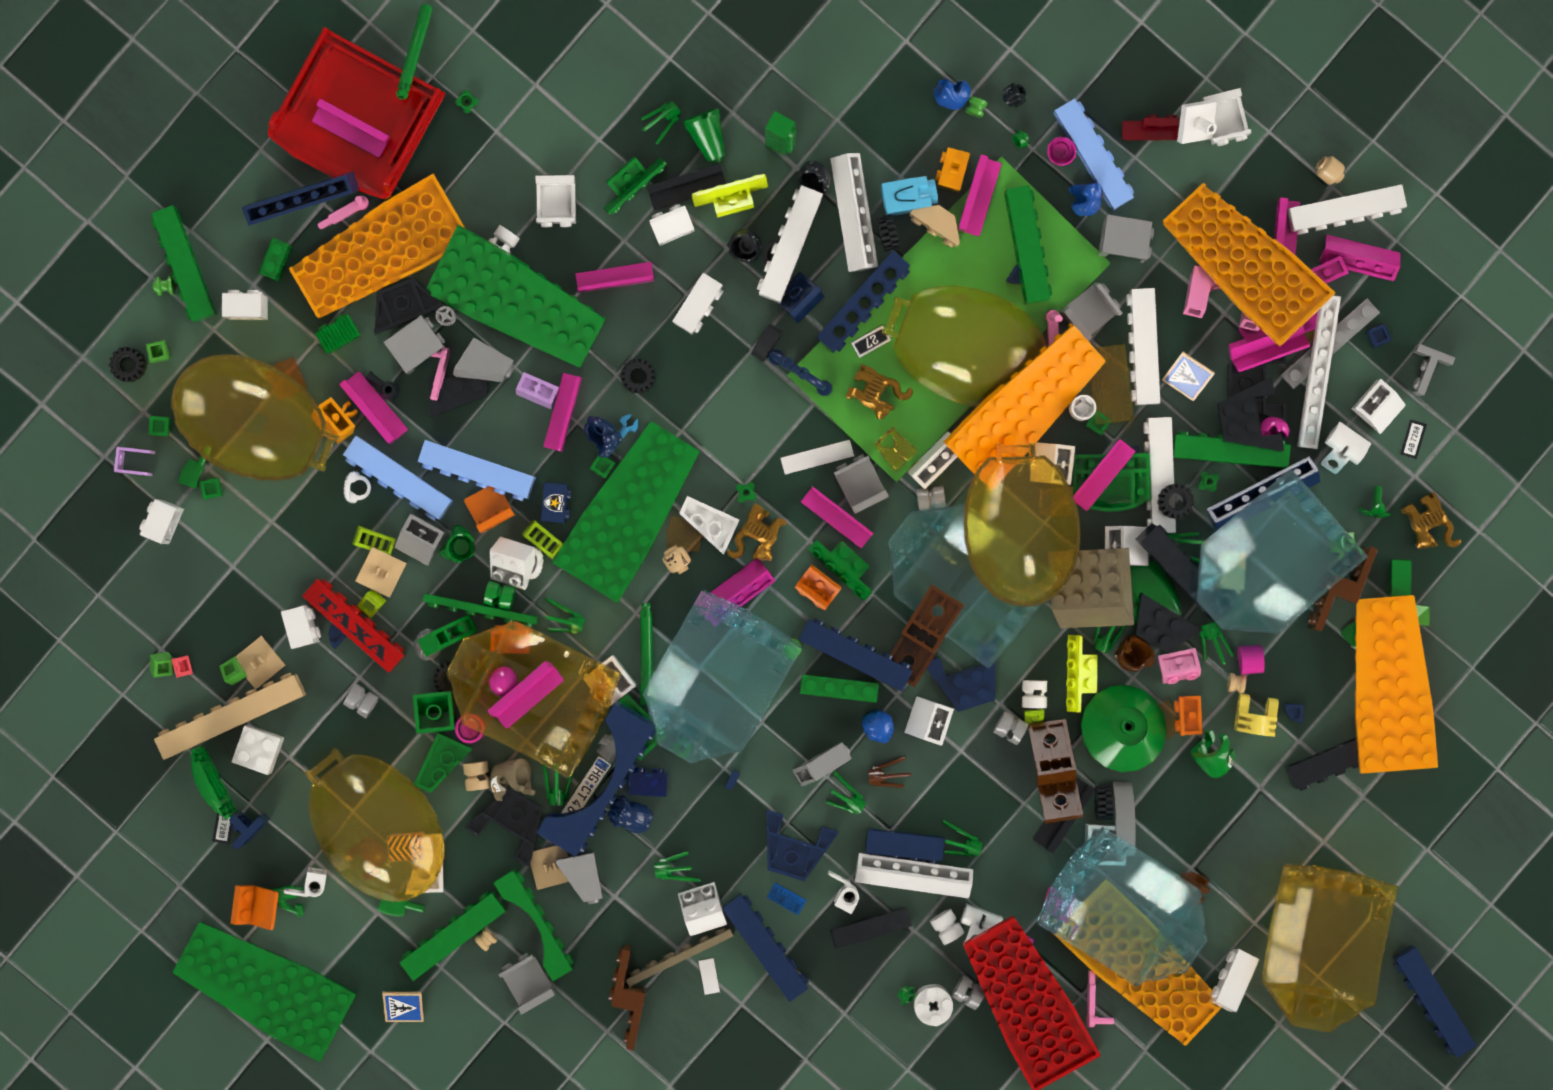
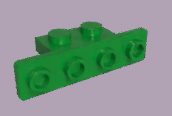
[603,156,667,215]
[808,540,872,601]

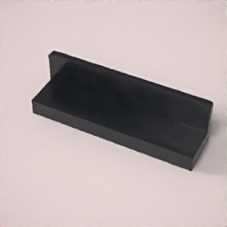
[647,163,726,210]
[1033,777,1096,854]

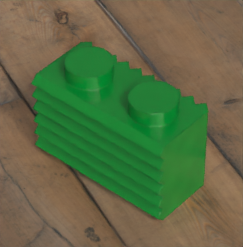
[258,238,293,282]
[315,314,362,355]

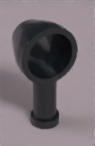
[365,371,400,400]

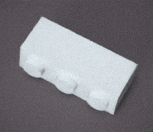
[672,273,724,335]
[907,431,957,489]
[1210,949,1259,1012]

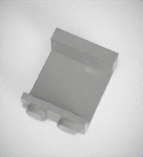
[1098,214,1154,263]
[1060,282,1123,341]
[384,316,445,375]
[834,454,889,514]
[498,953,556,1015]

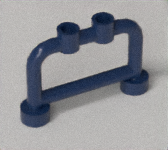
[769,350,833,396]

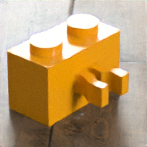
[935,147,970,193]
[314,397,358,444]

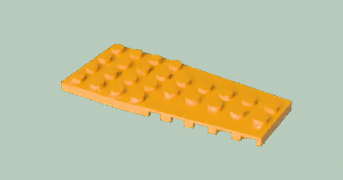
[289,174,465,318]
[1163,183,1335,347]
[943,323,1105,490]
[1355,595,1438,774]
[1053,878,1222,1046]

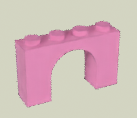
[1183,265,1260,332]

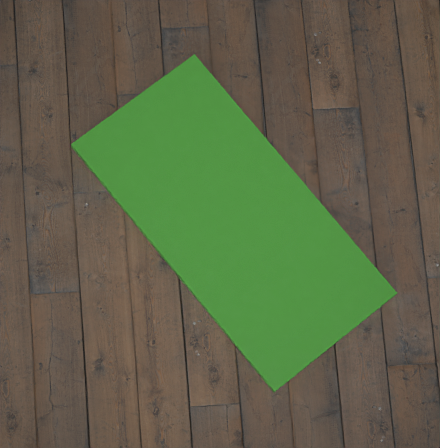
[787,156,1111,482]

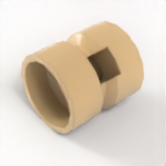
[463,761,491,791]

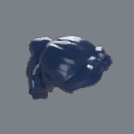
[584,416,623,458]
[608,795,653,833]

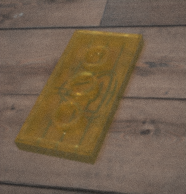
[1090,344,1134,425]

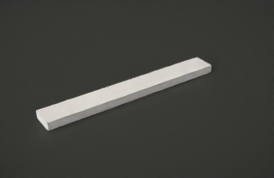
[1297,296,1341,449]

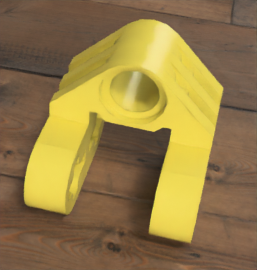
[1234,693,1279,737]

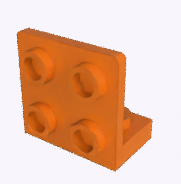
[464,486,515,533]
[231,885,278,930]

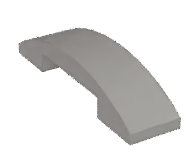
[1112,782,1136,855]

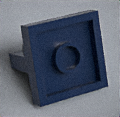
[776,272,825,323]
[229,811,270,850]

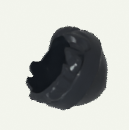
[797,161,831,195]
[727,229,763,264]

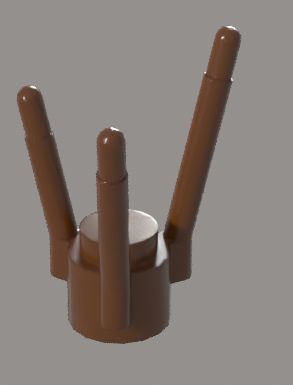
[868,756,912,788]

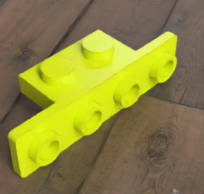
[691,174,768,218]
[1066,635,1098,712]

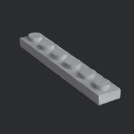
[1280,298,1380,389]

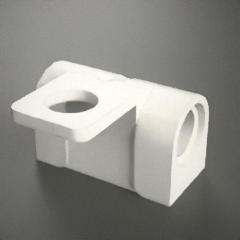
[1321,422,1371,474]
[284,867,327,897]
[828,870,859,914]
[960,903,1003,941]

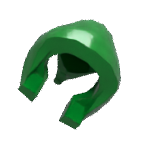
[1191,730,1235,778]

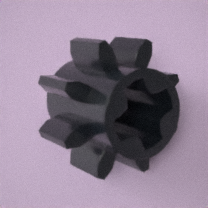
[1003,83,1026,108]

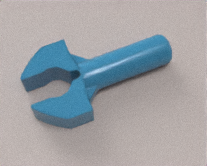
[619,414,639,439]

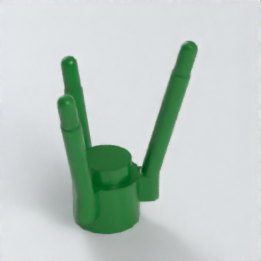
[641,101,681,145]
[1166,532,1206,565]
[546,598,585,634]
[1199,622,1234,665]
[1092,625,1127,654]
[542,764,573,806]
[826,771,866,815]
[942,820,982,858]
[654,851,701,882]

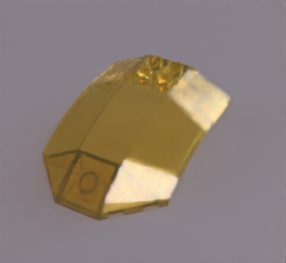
[447,621,621,777]
[1262,865,1398,1033]

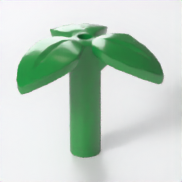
[1358,486,1391,518]

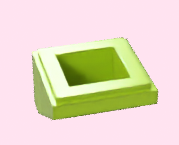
[357,589,386,618]
[1023,708,1044,724]

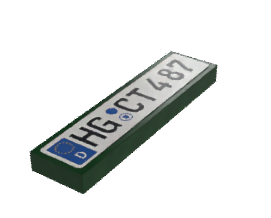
[559,754,614,813]

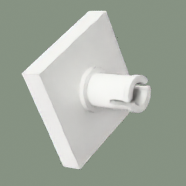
[1177,100,1217,144]

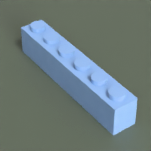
[1053,98,1134,211]
[343,436,453,520]
[418,440,536,501]

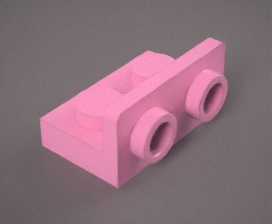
[1158,648,1201,684]

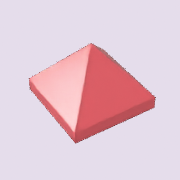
[171,655,193,678]

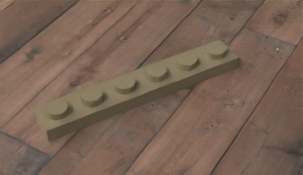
[626,926,734,987]

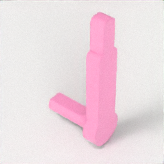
[318,195,369,230]
[1045,310,1063,346]
[430,348,450,401]
[1086,970,1114,1027]

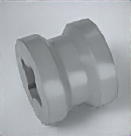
[436,306,456,326]

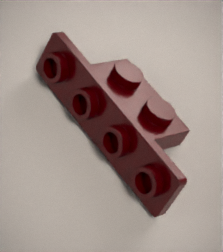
[1122,115,1180,141]

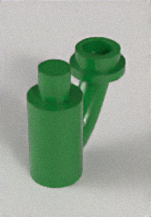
[272,885,305,918]

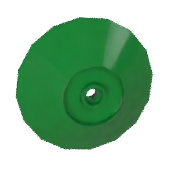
[1081,685,1167,772]

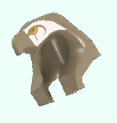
[490,759,535,801]

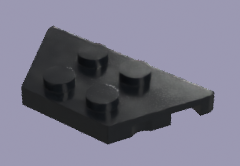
[374,278,444,335]
[1134,592,1202,653]

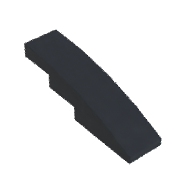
[830,908,912,949]

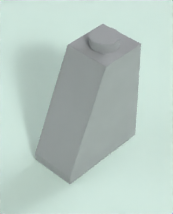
[453,338,514,382]
[793,742,852,786]
[556,851,603,904]

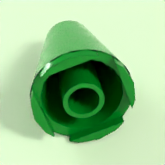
[683,108,725,164]

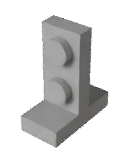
[1413,344,1455,396]

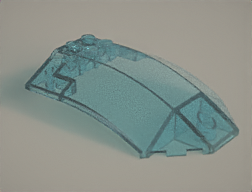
[1197,469,1368,634]
[888,504,1059,669]
[643,590,802,763]
[1037,827,1208,986]

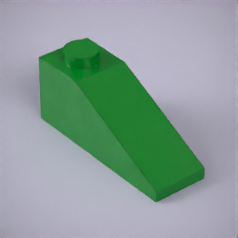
[417,615,477,657]

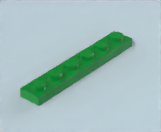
[423,594,539,627]

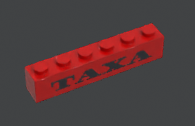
[302,579,406,673]

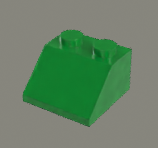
[413,691,456,734]

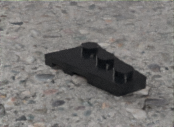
[429,377,488,418]

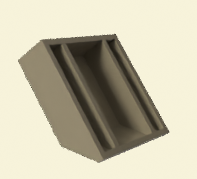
[1048,548,1134,628]

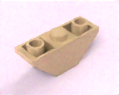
[909,205,960,248]

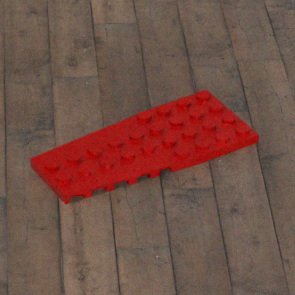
[963,916,1101,1090]

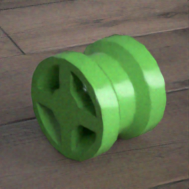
[965,96,988,118]

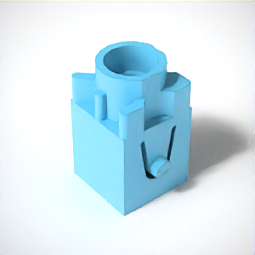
[881,176,938,216]

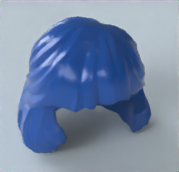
[934,79,971,110]
[1069,183,1102,216]
[862,709,894,743]

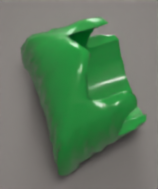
[440,525,475,563]

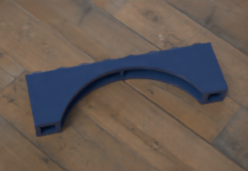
[537,700,657,857]

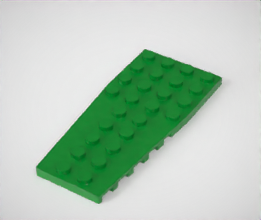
[426,225,606,367]
[552,422,700,603]
[173,921,357,1062]

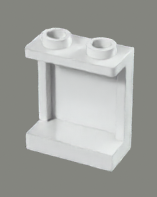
[1200,88,1251,146]
[536,175,576,227]

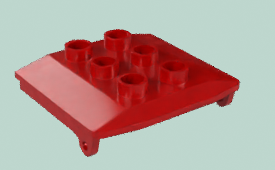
[268,27,446,199]

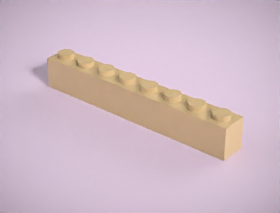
[154,672,307,760]

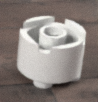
[914,984,953,1026]

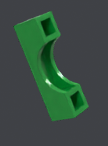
[800,674,879,703]

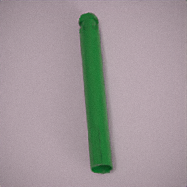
[396,4,433,100]
[640,603,655,705]

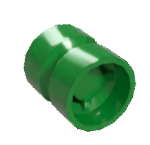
[483,581,516,611]

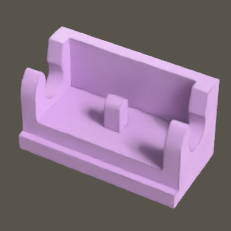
[516,372,559,409]

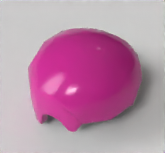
[1047,137,1076,166]
[1260,417,1290,437]
[489,666,518,698]

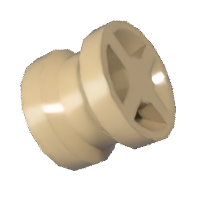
[1227,673,1246,694]
[473,927,498,951]

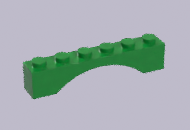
[493,869,574,981]

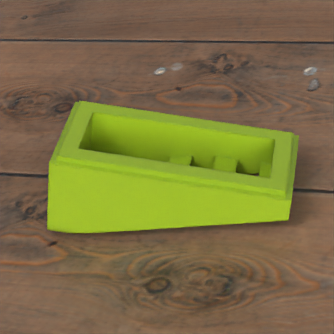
[521,520,563,559]
[352,526,396,555]

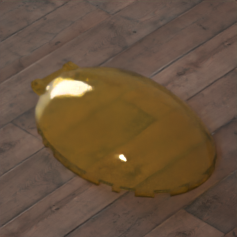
[882,286,1047,407]
[171,354,339,481]
[963,443,1081,607]
[305,748,445,902]

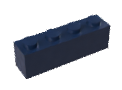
[865,828,945,864]

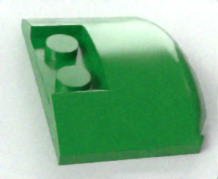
[1073,453,1151,512]
[1130,559,1182,628]
[191,745,238,819]

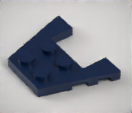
[927,640,996,712]
[766,809,839,881]

